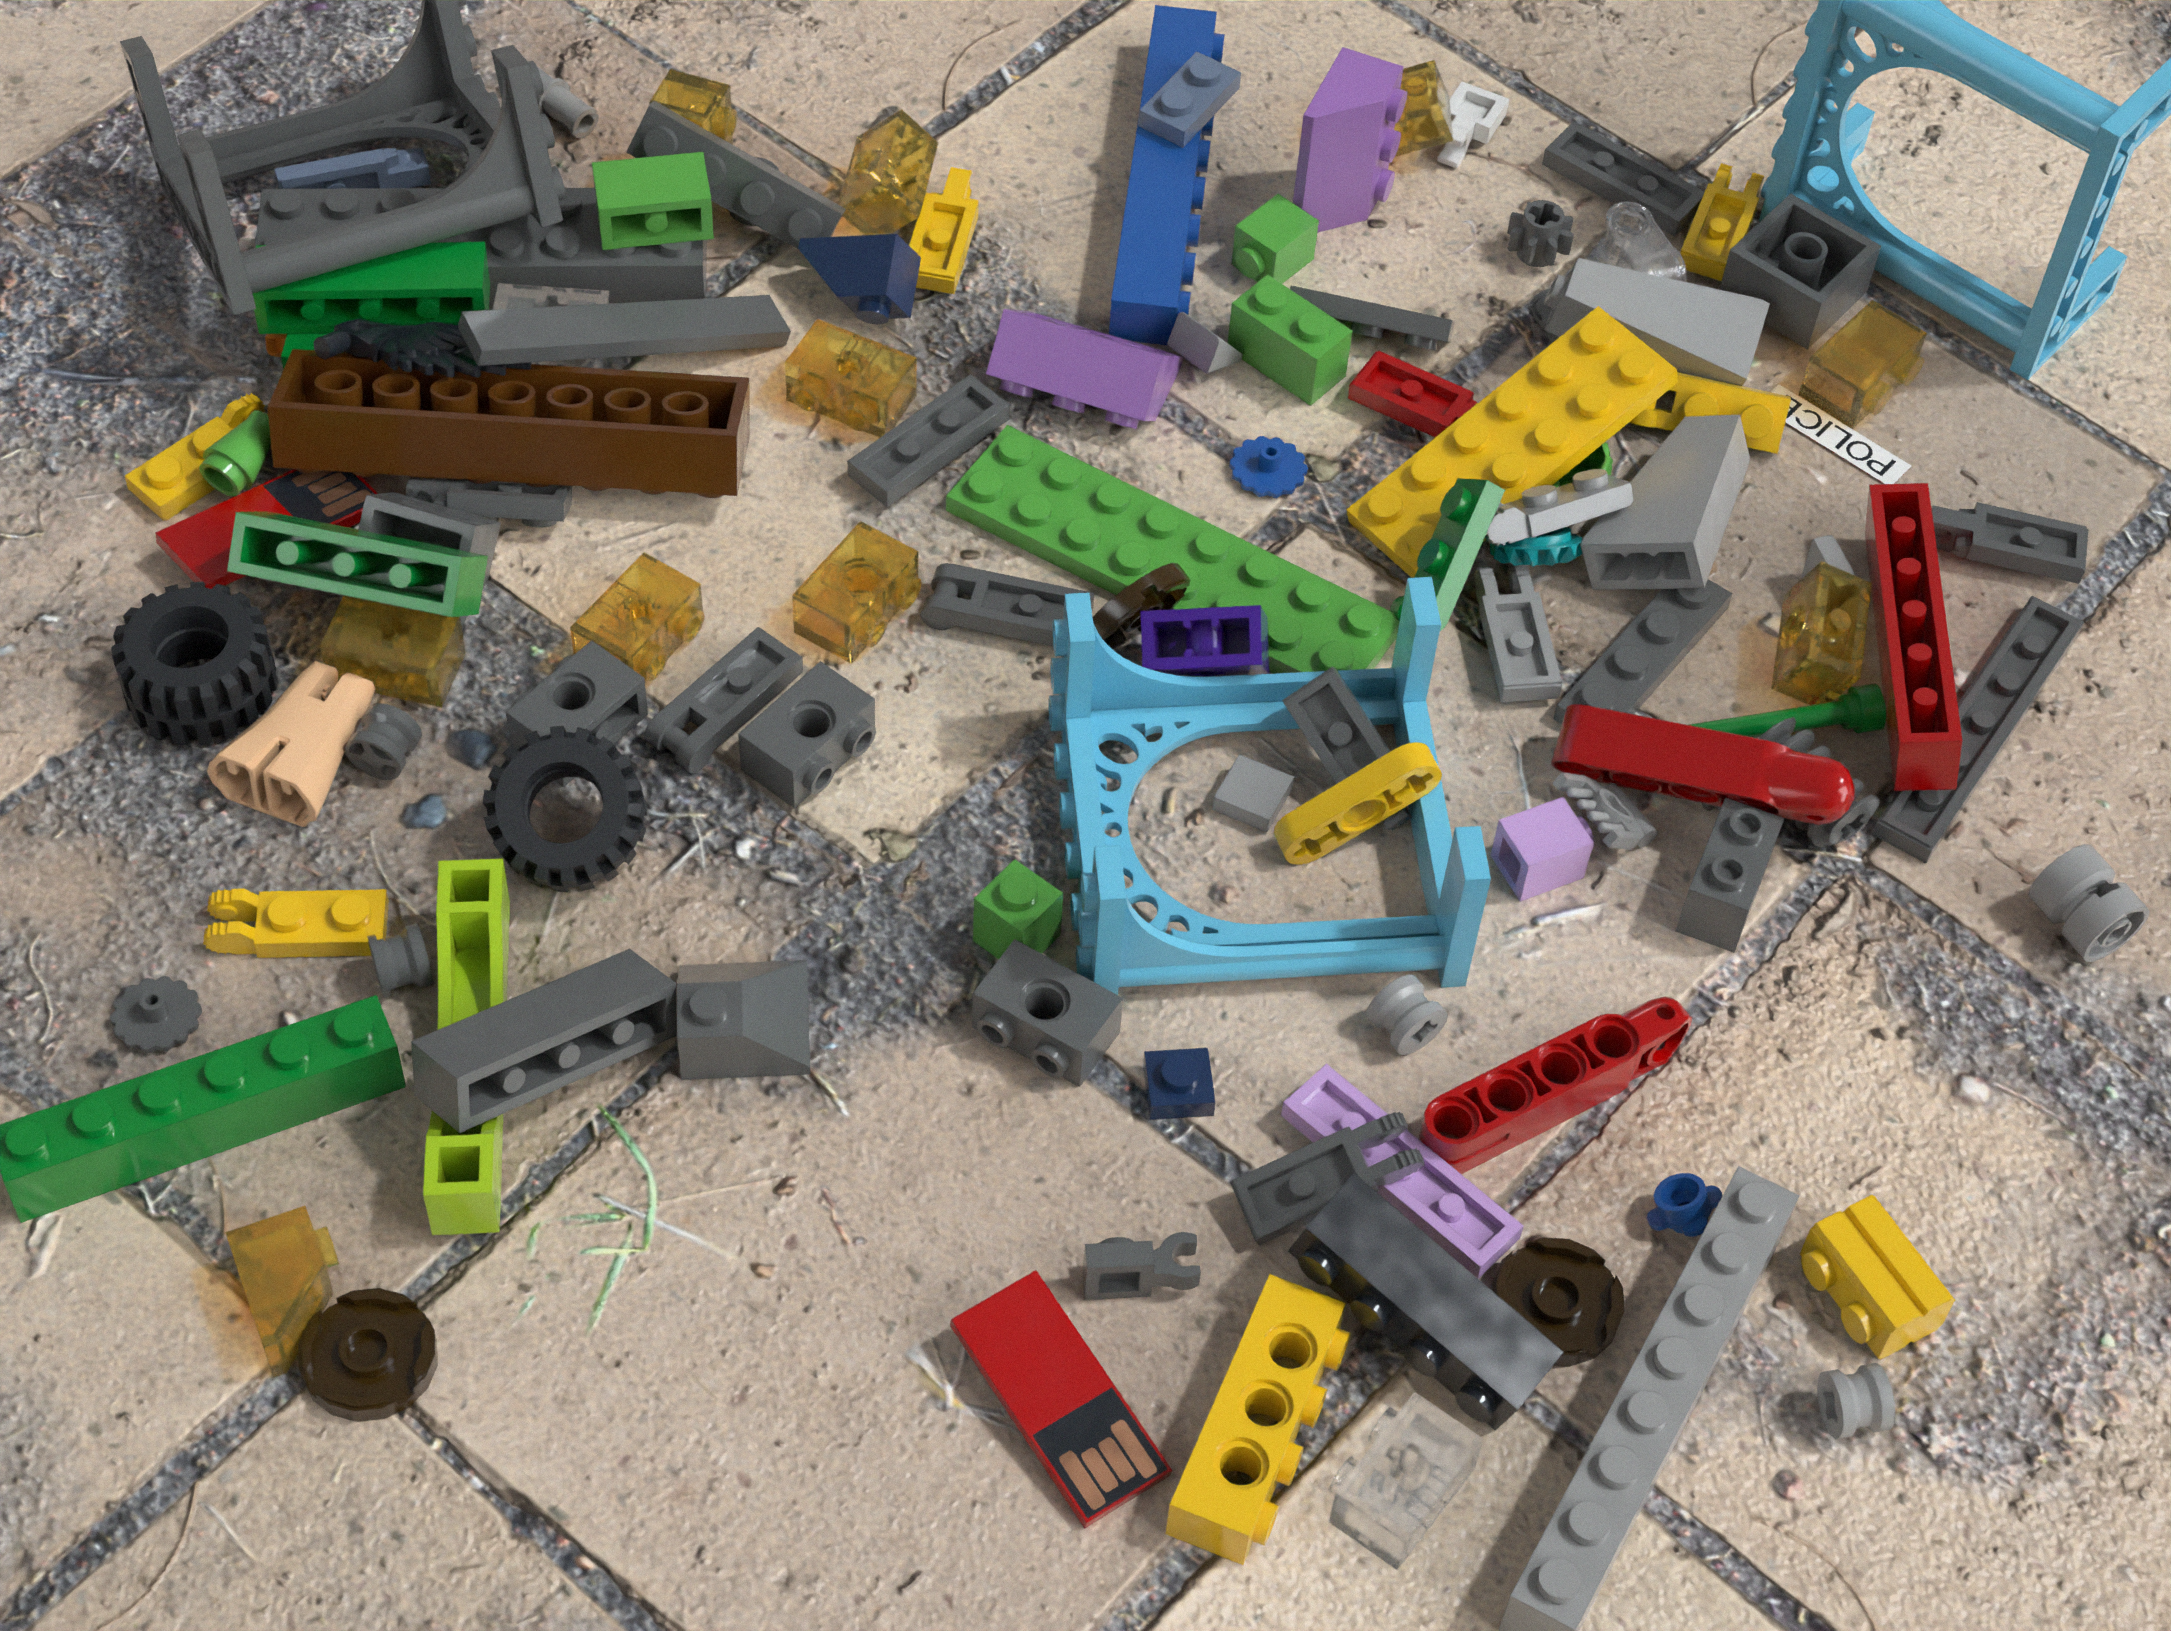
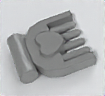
[1552,772,1658,850]

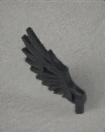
[314,319,531,378]

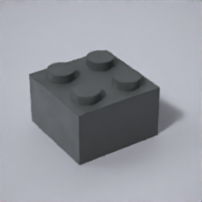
[1719,193,1881,350]

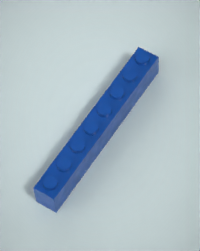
[1109,5,1225,346]

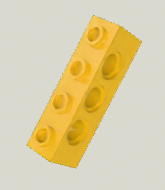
[1165,1274,1351,1565]

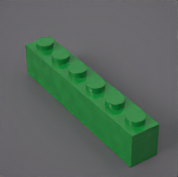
[0,995,406,1223]

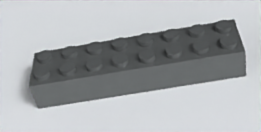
[254,187,707,310]

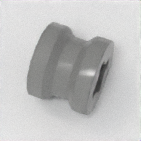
[1366,974,1448,1055]
[1817,1363,1895,1439]

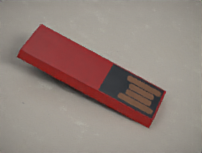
[155,469,378,589]
[950,1270,1173,1529]

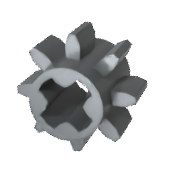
[1507,200,1574,267]

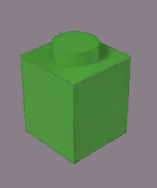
[1231,194,1319,284]
[973,859,1063,959]

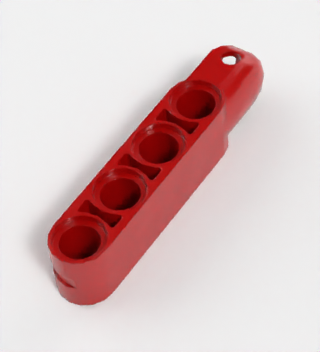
[1551,704,1855,825]
[1418,996,1692,1174]

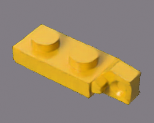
[909,167,979,294]

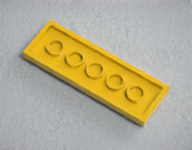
[1346,306,1678,578]

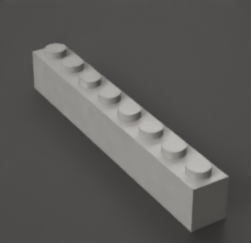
[1499,1166,1799,1631]

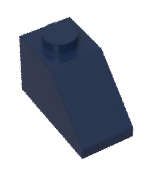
[798,234,921,325]

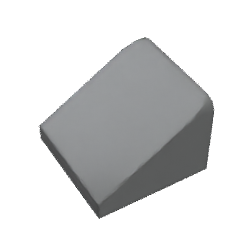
[1167,312,1243,374]

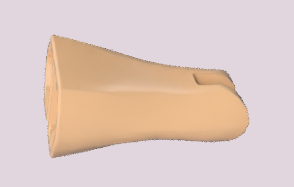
[207,661,375,827]

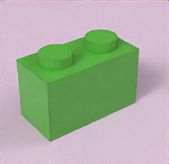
[592,152,714,250]
[1227,274,1353,406]

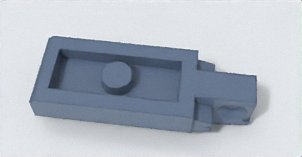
[274,148,431,189]

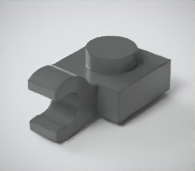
[1082,1232,1201,1300]

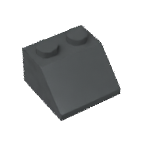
[341,492,501,641]

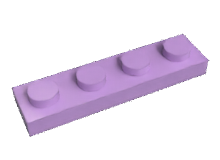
[1281,1064,1524,1279]

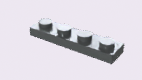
[626,101,846,249]
[1554,579,1733,724]

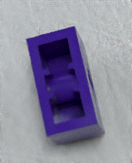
[1141,605,1269,677]

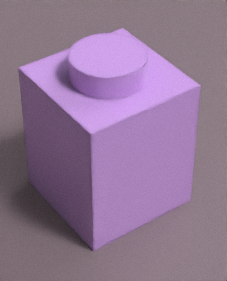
[1490,797,1594,902]

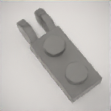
[1485,469,1634,546]
[1475,565,1562,703]

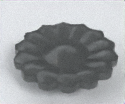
[110,976,202,1054]

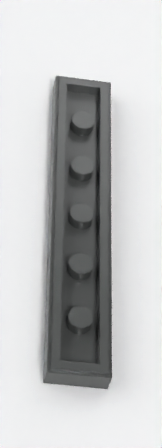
[458,295,791,366]
[1872,596,2084,863]

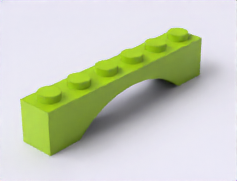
[423,858,510,1235]

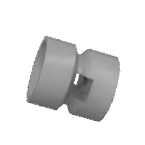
[2028,844,2150,962]

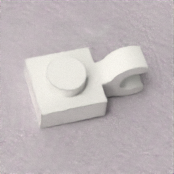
[1437,82,1509,168]

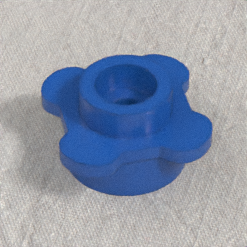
[1647,1173,1723,1237]

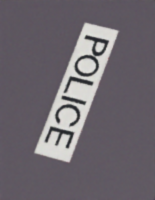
[1771,384,1911,484]

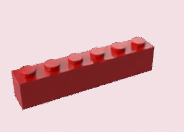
[1865,483,1963,791]

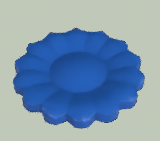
[1229,436,1308,498]

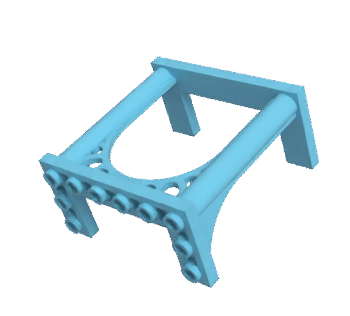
[1759,0,2171,380]
[1048,577,1491,995]

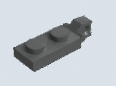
[406,477,572,527]
[1932,502,2089,584]
[1282,667,1412,831]

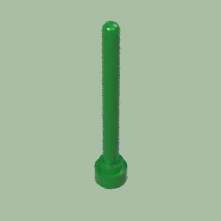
[1688,683,1886,738]

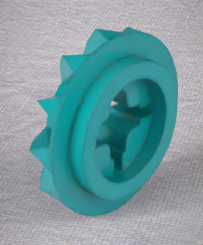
[1490,527,1583,567]

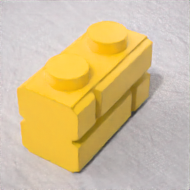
[1800,1195,1955,1360]

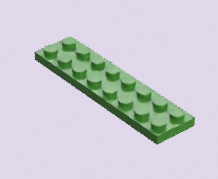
[946,425,1400,674]

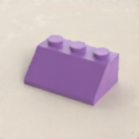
[1293,47,1407,233]
[986,309,1184,429]

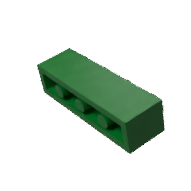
[252,242,490,334]
[227,511,488,617]

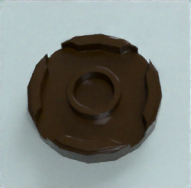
[1093,563,1190,649]
[1490,1237,1625,1366]
[298,1288,438,1422]

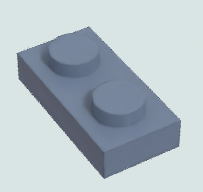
[1138,51,1241,148]

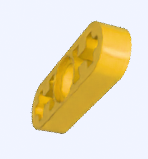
[1274,742,1442,865]

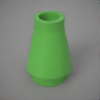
[199,410,271,497]

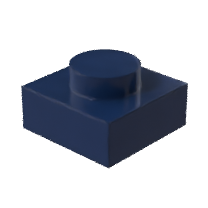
[1143,1048,1216,1120]

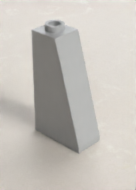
[1544,258,1770,386]
[1581,415,1750,590]

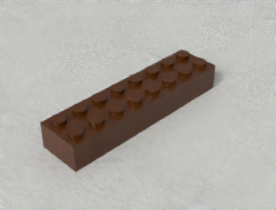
[267,349,750,498]

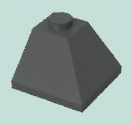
[677,960,811,1080]

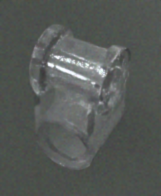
[1595,201,1687,282]

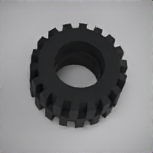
[111,582,278,745]
[483,726,648,892]

